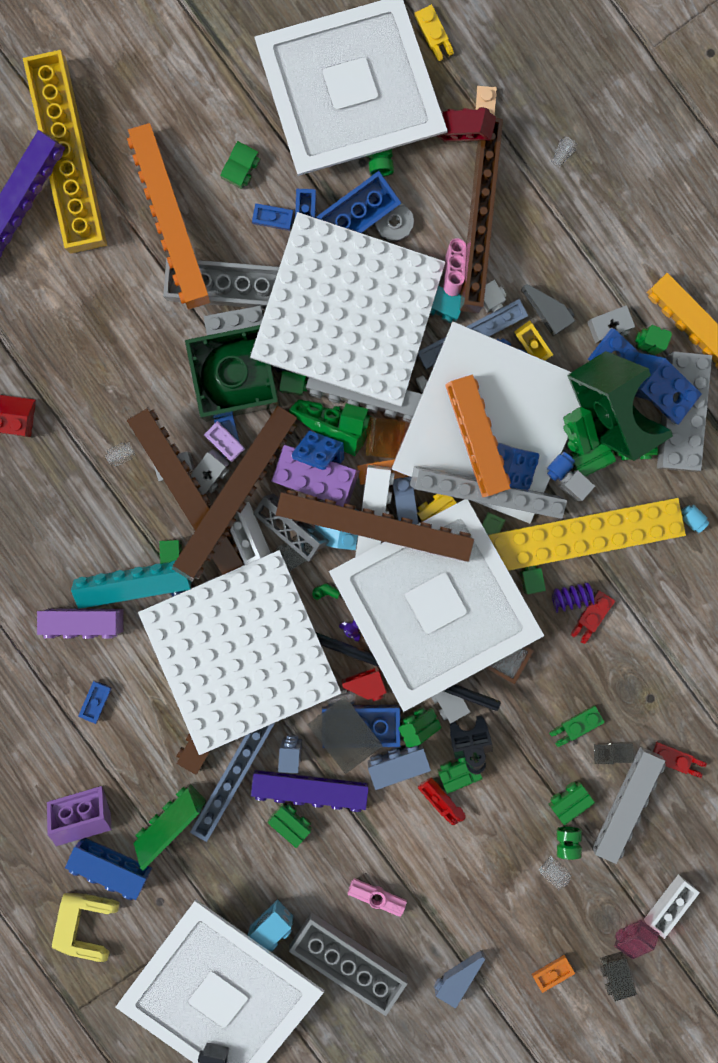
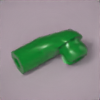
[312,583,340,600]

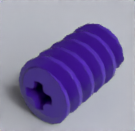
[552,582,594,613]

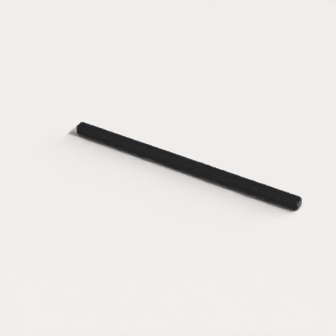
[316,632,501,711]

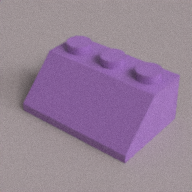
[47,786,112,846]

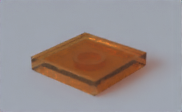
[366,417,405,459]

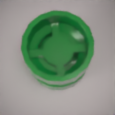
[368,149,394,177]
[557,826,582,860]

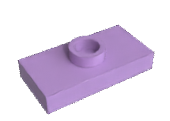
[204,421,246,462]

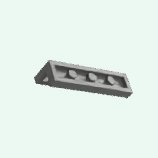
[253,494,329,562]

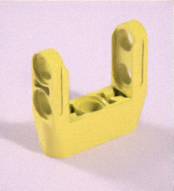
[52,893,120,962]

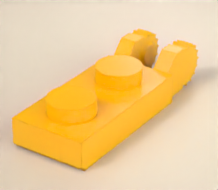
[414,4,454,61]

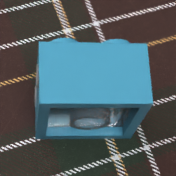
[248,899,293,952]

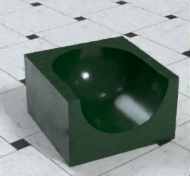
[185,325,281,422]
[567,351,673,461]

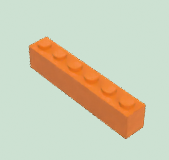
[445,374,510,498]

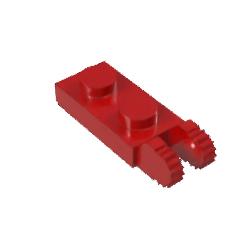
[570,590,615,644]
[653,742,707,778]
[418,777,466,825]

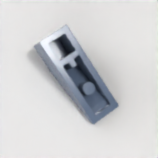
[393,477,418,525]
[434,951,485,1009]

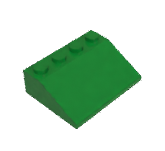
[133,784,206,870]

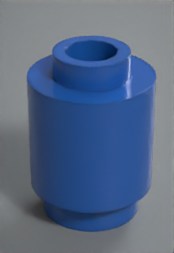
[547,452,575,481]

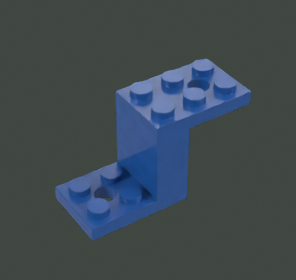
[588,328,702,425]

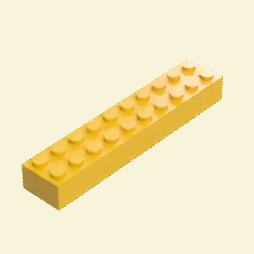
[23,50,107,254]
[488,498,686,571]

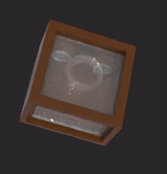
[486,646,534,684]

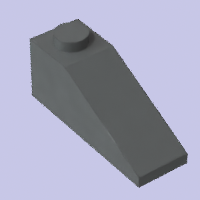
[521,284,575,336]

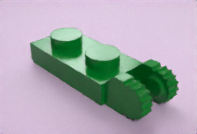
[549,705,605,747]

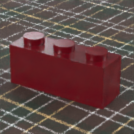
[437,107,496,142]

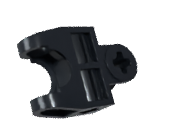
[450,715,493,775]

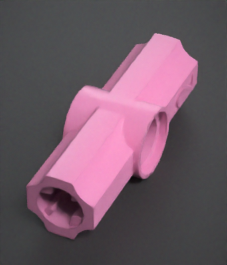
[347,878,407,917]

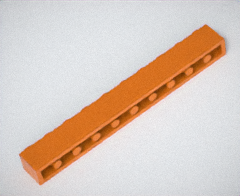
[127,123,210,310]

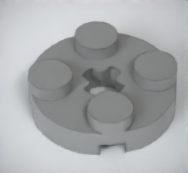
[375,203,414,242]

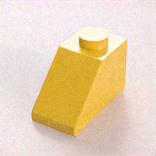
[514,320,553,361]

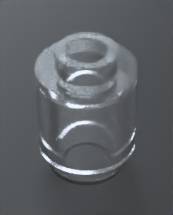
[105,442,136,467]

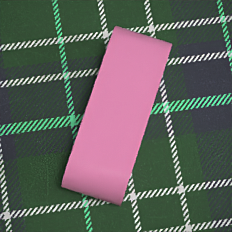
[444,238,466,296]

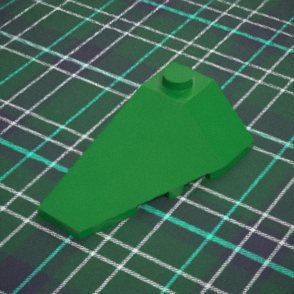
[289,399,375,456]

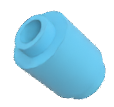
[681,505,709,533]

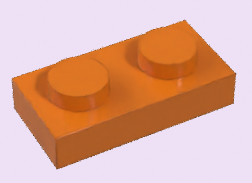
[532,955,575,993]

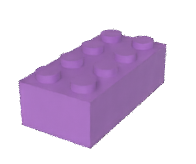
[272,445,360,507]
[37,609,123,639]

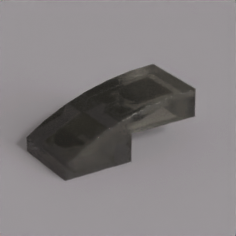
[594,743,634,764]

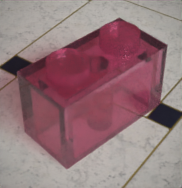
[614,920,660,959]

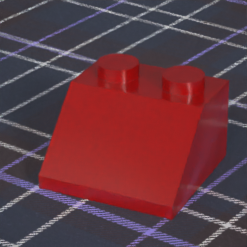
[0,395,36,438]
[342,667,387,701]

